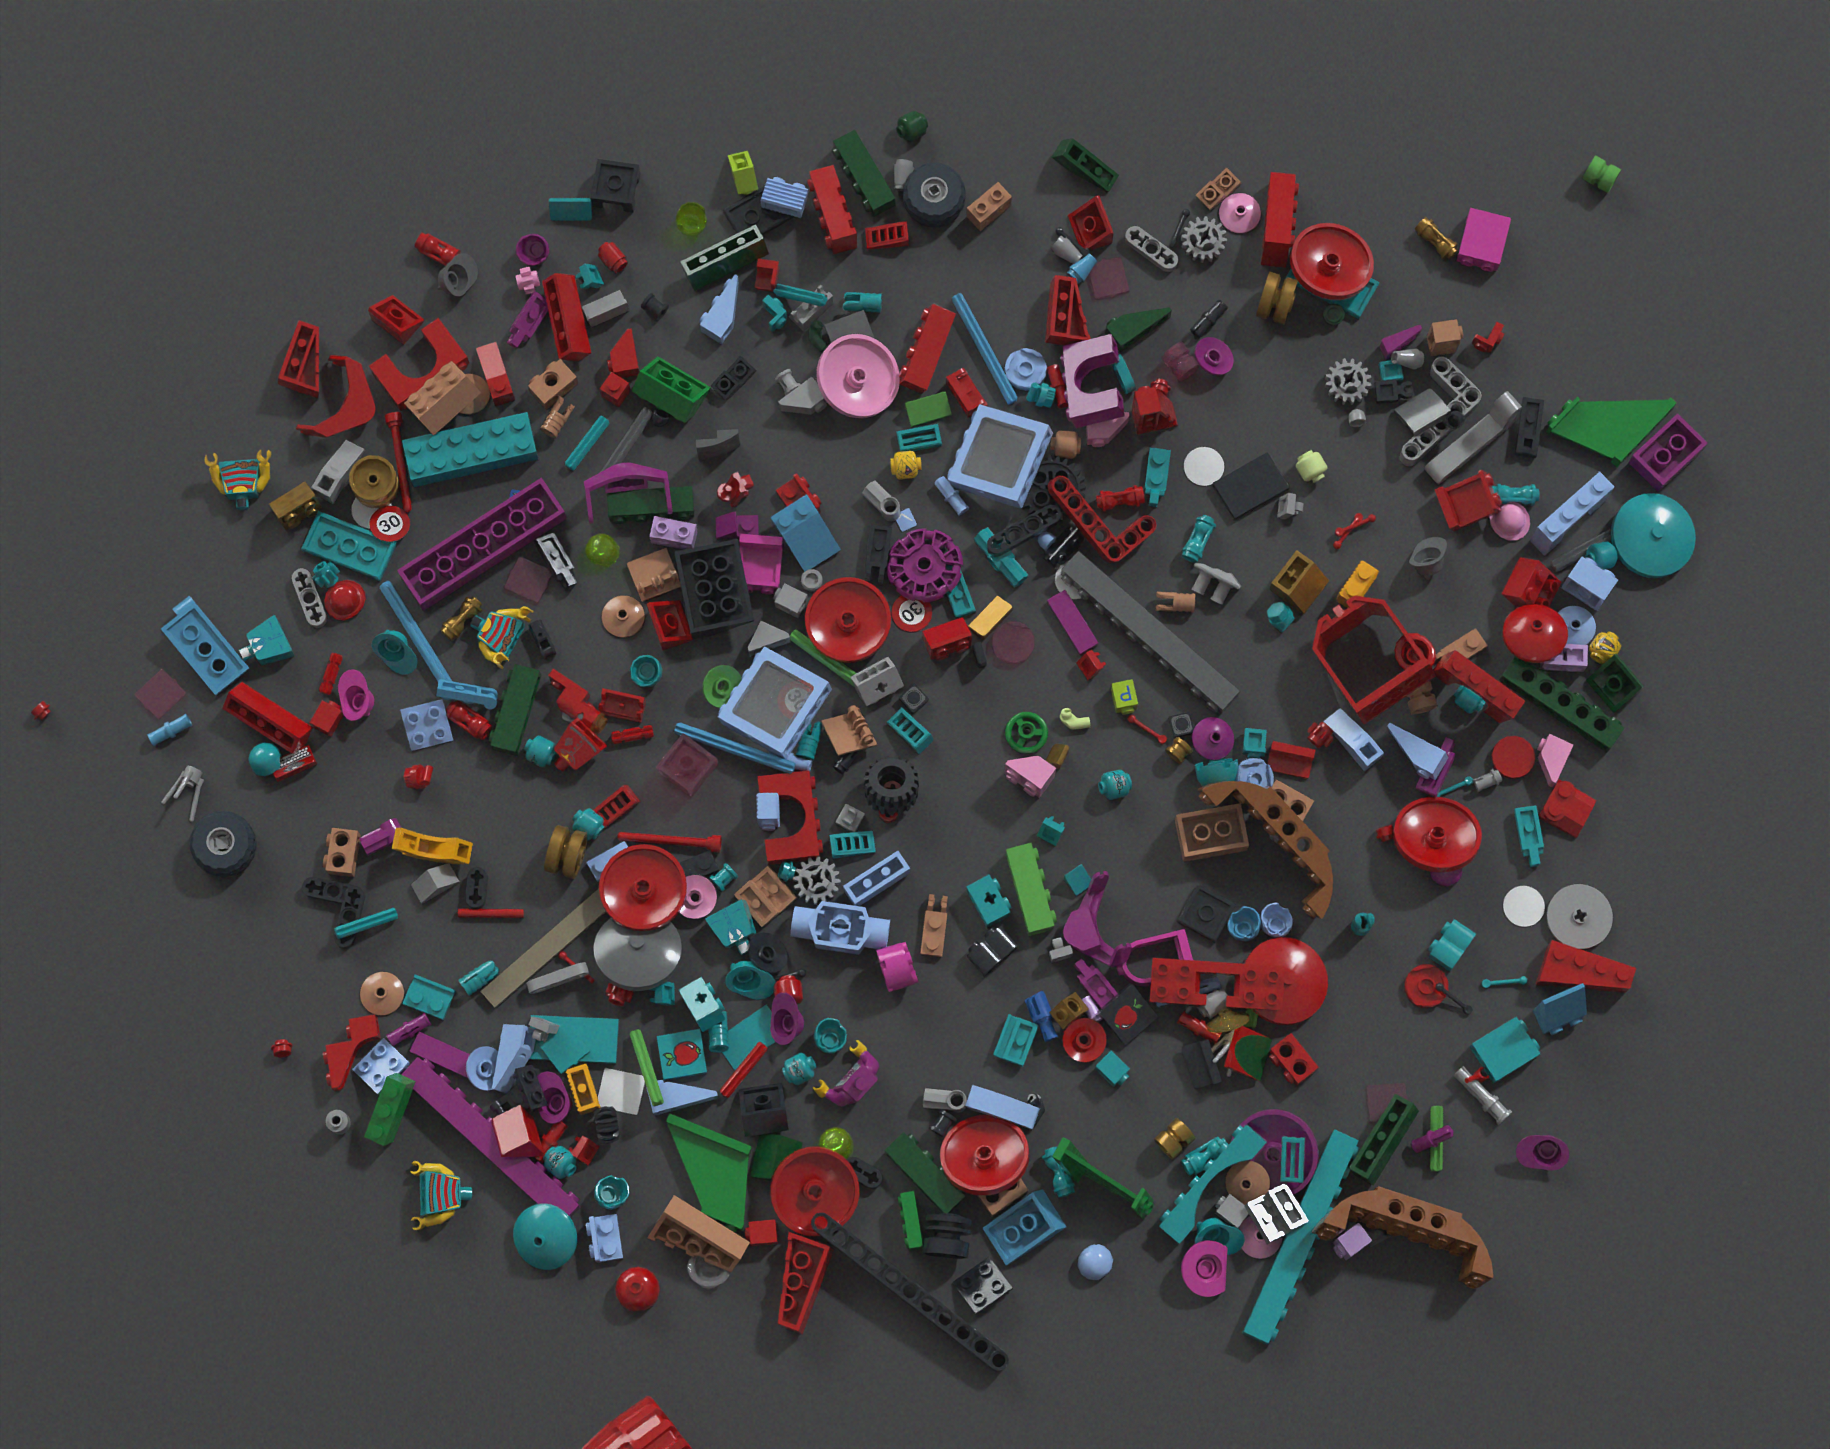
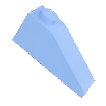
[1388,723,1448,780]
[647,1080,718,1116]

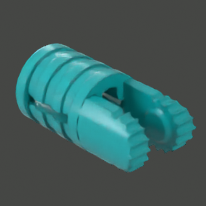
[843,292,882,313]
[795,722,823,761]
[1351,913,1375,936]
[459,960,499,996]
[708,1011,729,1053]

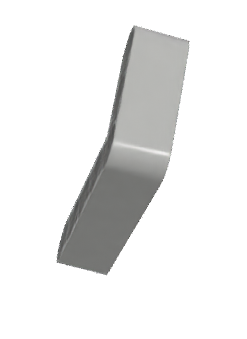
[1400,357,1482,466]
[1424,391,1522,485]

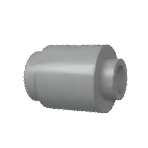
[1197,988,1228,1019]
[326,1110,351,1134]

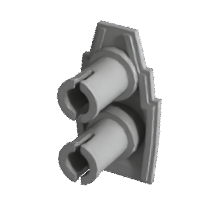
[1192,563,1242,605]

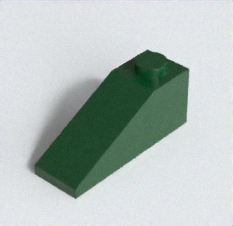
[1051,138,1119,192]
[1105,307,1172,352]

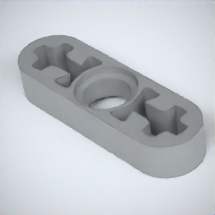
[1125,226,1178,272]
[292,568,327,628]
[526,962,589,994]

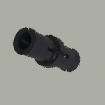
[1190,299,1228,339]

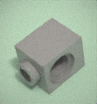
[773,583,808,618]
[1215,1194,1249,1228]

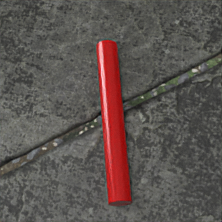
[458,909,524,918]

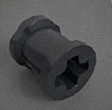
[641,293,669,320]
[929,1109,957,1138]

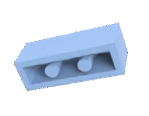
[843,851,910,906]

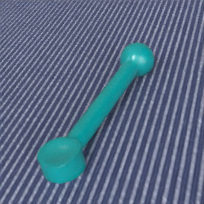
[1432,776,1473,797]
[1482,976,1528,988]

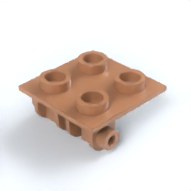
[627,548,681,602]
[821,705,877,756]

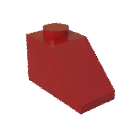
[607,328,639,378]

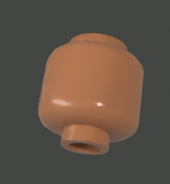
[1050,430,1081,459]

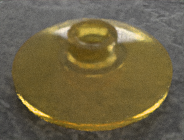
[1206,1009,1250,1033]

